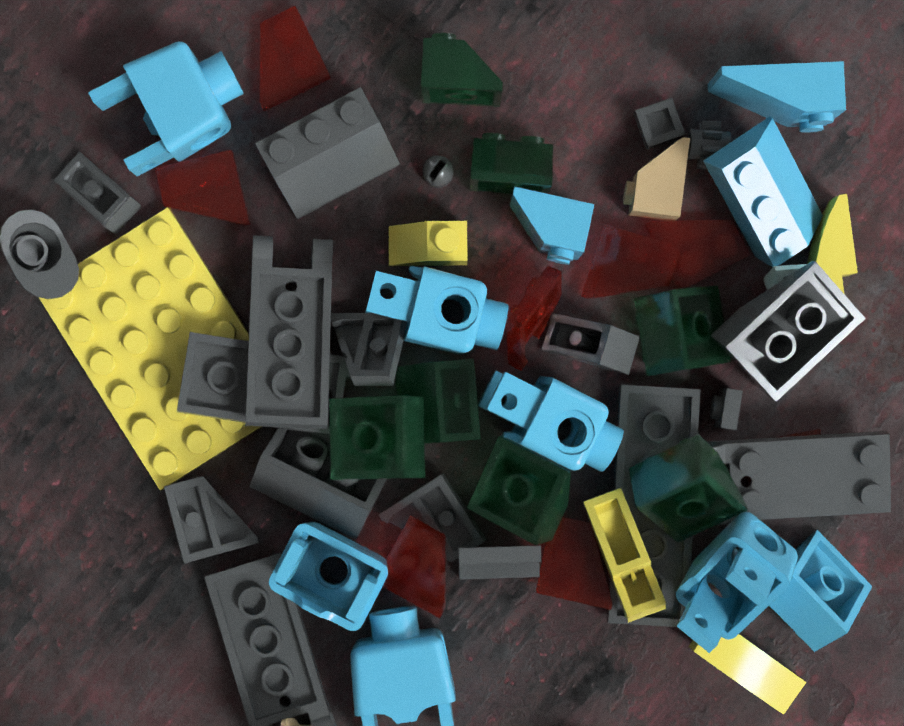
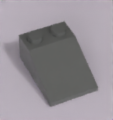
[711,261,866,402]

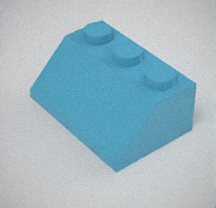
[703,117,823,267]

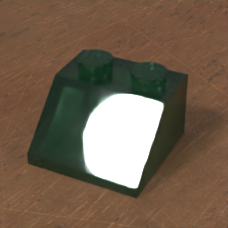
[421,33,503,107]
[469,133,553,194]
[634,285,731,376]
[329,395,425,480]
[629,434,748,542]
[467,435,571,545]

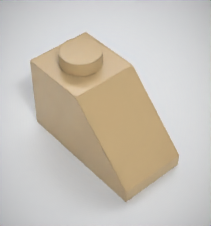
[623,137,690,222]

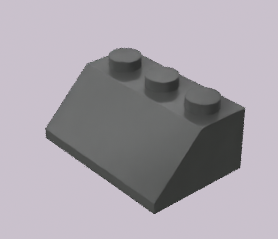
[255,87,400,220]
[249,428,397,539]

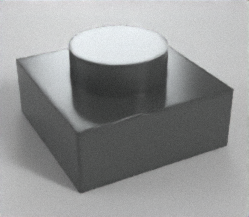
[633,98,685,150]
[710,388,743,430]

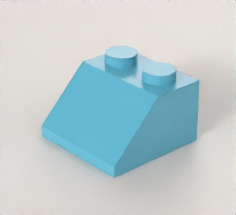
[510,187,595,265]
[769,530,872,652]

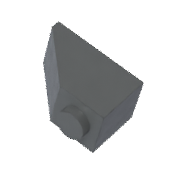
[542,313,640,375]

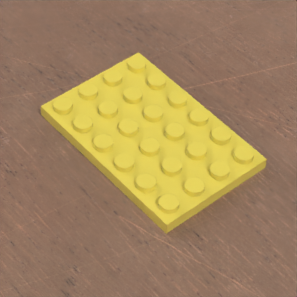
[39,207,263,491]

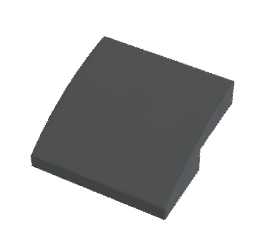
[459,546,542,580]

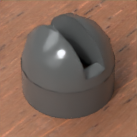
[422,155,454,188]

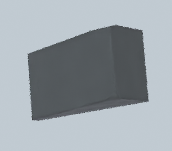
[54,151,141,234]

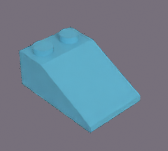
[708,61,846,133]

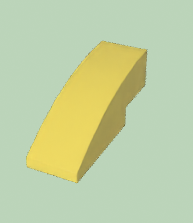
[807,194,858,293]
[584,488,666,623]
[689,634,806,714]

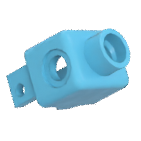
[88,41,244,176]
[365,266,509,354]
[477,370,624,472]
[676,512,798,653]
[269,522,388,631]
[350,606,456,726]

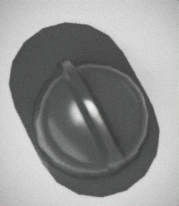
[0,209,79,299]

